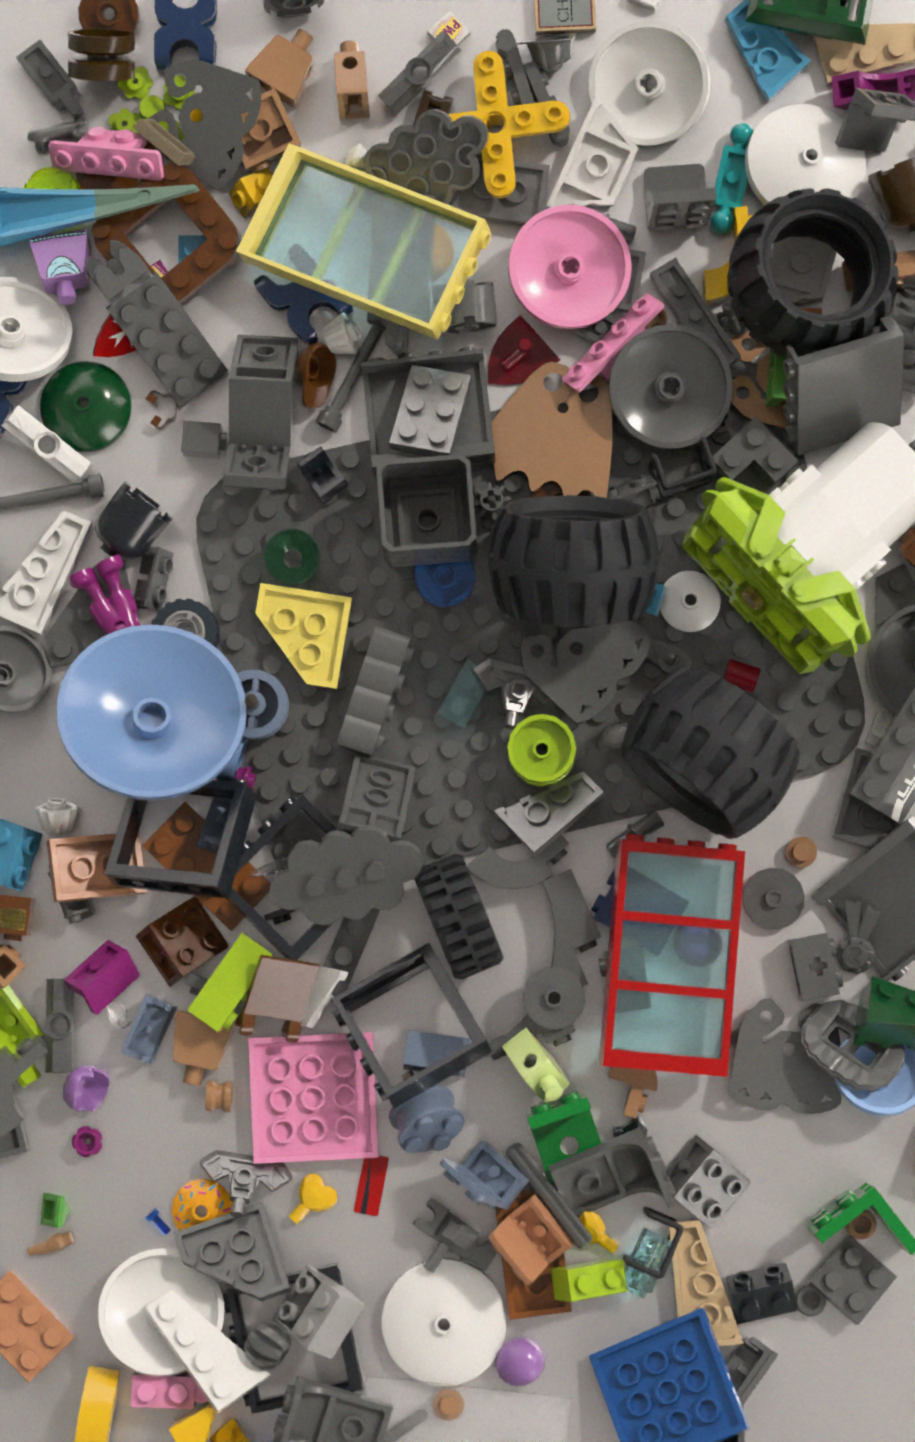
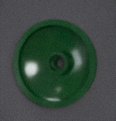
[40,361,132,452]

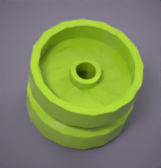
[507,714,576,787]

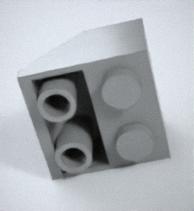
[273,1264,365,1359]

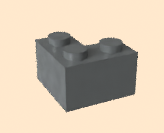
[708,417,798,487]

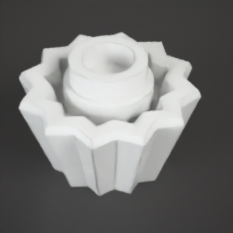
[323,312,361,354]
[35,798,79,834]

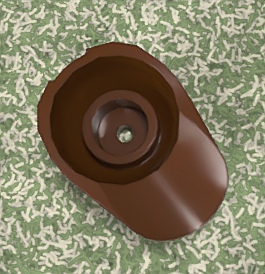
[294,342,336,408]

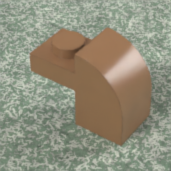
[607,1046,658,1118]

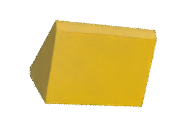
[169,1401,216,1442]

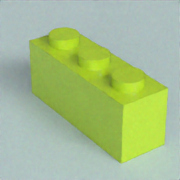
[187,933,275,1032]

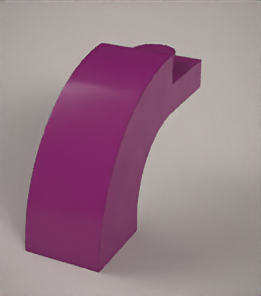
[831,68,915,110]

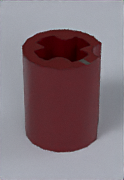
[723,659,761,693]

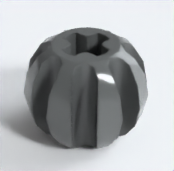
[244,1321,291,1369]

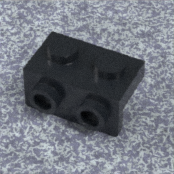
[726,1263,798,1325]

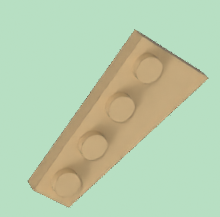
[812,23,915,86]
[669,1219,743,1346]

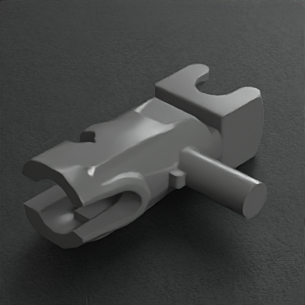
[412,1198,497,1273]

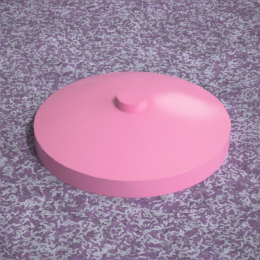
[508,205,631,329]

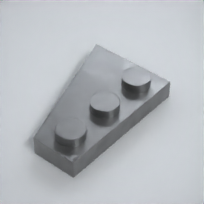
[494,771,605,857]

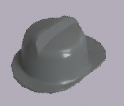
[516,33,576,72]

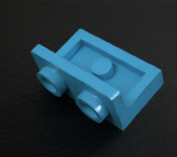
[0,819,42,891]

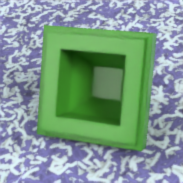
[40,1193,70,1228]

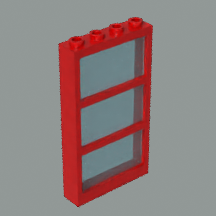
[598,834,745,1077]

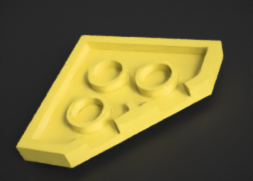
[255,583,352,690]

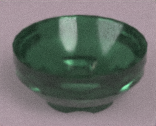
[264,528,320,585]

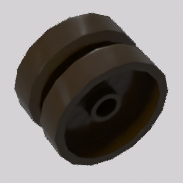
[68,28,135,81]

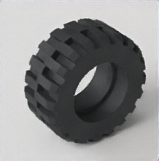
[414,854,504,980]

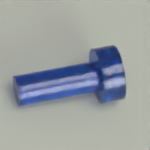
[145,1208,171,1235]

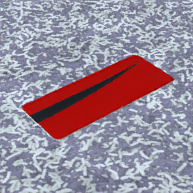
[354,1155,389,1216]

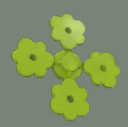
[108,66,195,140]

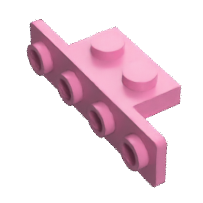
[48,127,164,181]
[562,293,664,393]

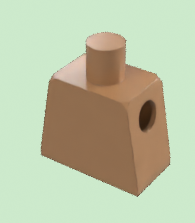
[245,29,315,108]
[334,40,370,120]
[173,1010,235,1086]

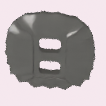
[800,1000,905,1092]

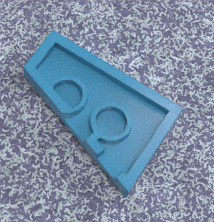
[724,0,811,103]

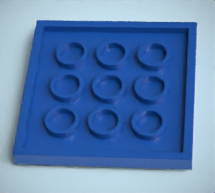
[589,1308,750,1442]

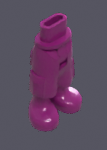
[67,555,141,636]

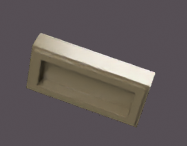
[133,118,196,166]

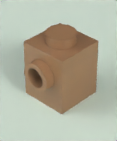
[0,944,26,988]

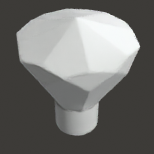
[344,143,366,172]

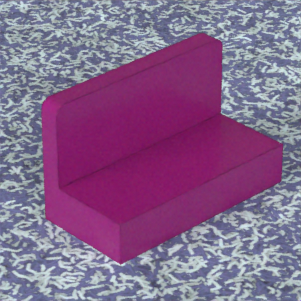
[64,940,140,1015]

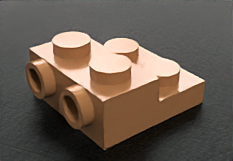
[234,88,301,173]

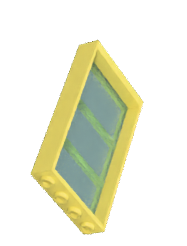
[236,143,491,340]

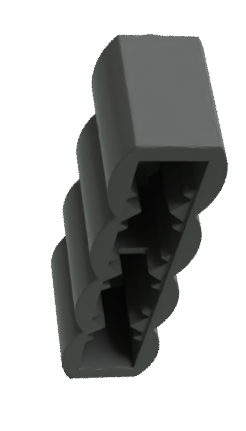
[337,626,415,756]

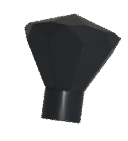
[613,1115,648,1138]

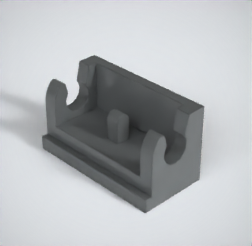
[726,1337,779,1406]

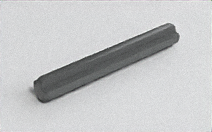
[506,1142,592,1249]

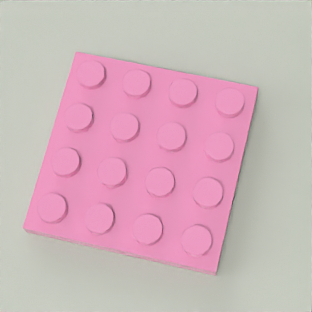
[248,1032,379,1164]

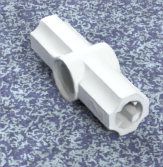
[1,405,90,484]

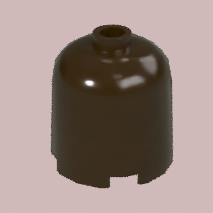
[867,157,915,232]

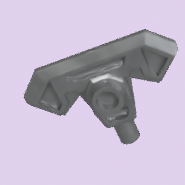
[473,659,551,729]
[200,1150,293,1218]

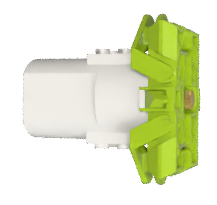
[682,422,915,674]

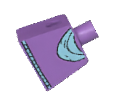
[29,229,91,304]

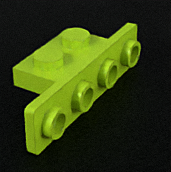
[0,985,44,1088]

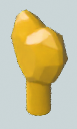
[289,1174,337,1224]
[579,1211,619,1254]

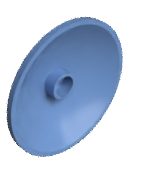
[57,625,248,800]

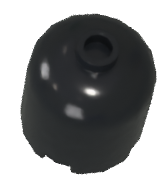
[95,481,173,559]

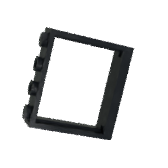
[105,778,257,899]
[227,794,336,960]
[331,943,492,1108]
[223,1262,364,1414]

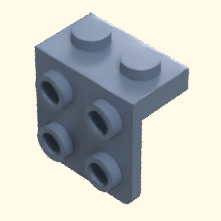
[439,1140,529,1210]

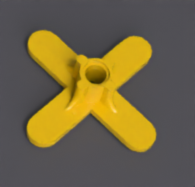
[448,51,570,198]

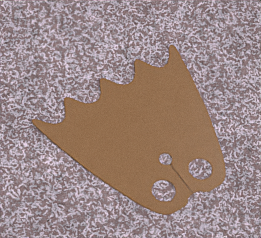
[491,362,612,498]

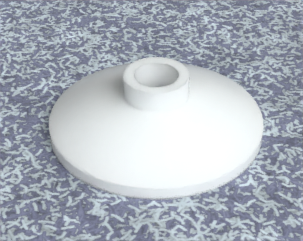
[660,571,721,632]

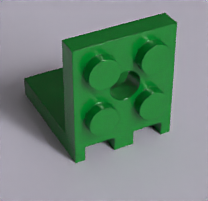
[526,1091,601,1185]
[808,1182,915,1255]

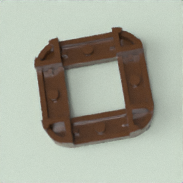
[92,162,241,307]

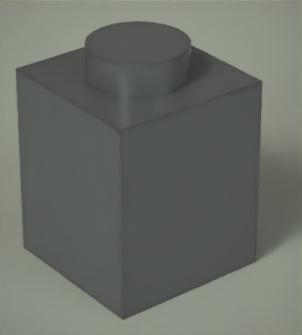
[181,421,227,459]

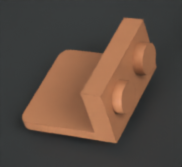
[489,1194,574,1285]

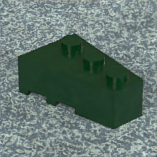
[853,976,915,1050]

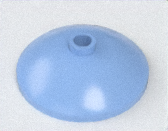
[834,1037,915,1116]

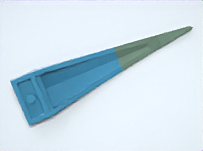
[0,184,199,246]

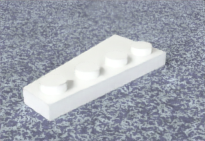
[0,510,93,635]
[145,1290,270,1414]

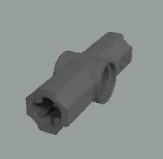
[378,31,462,115]
[44,979,76,1073]

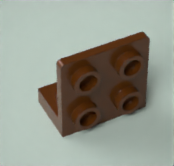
[136,897,228,987]

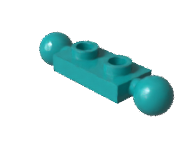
[710,123,754,234]

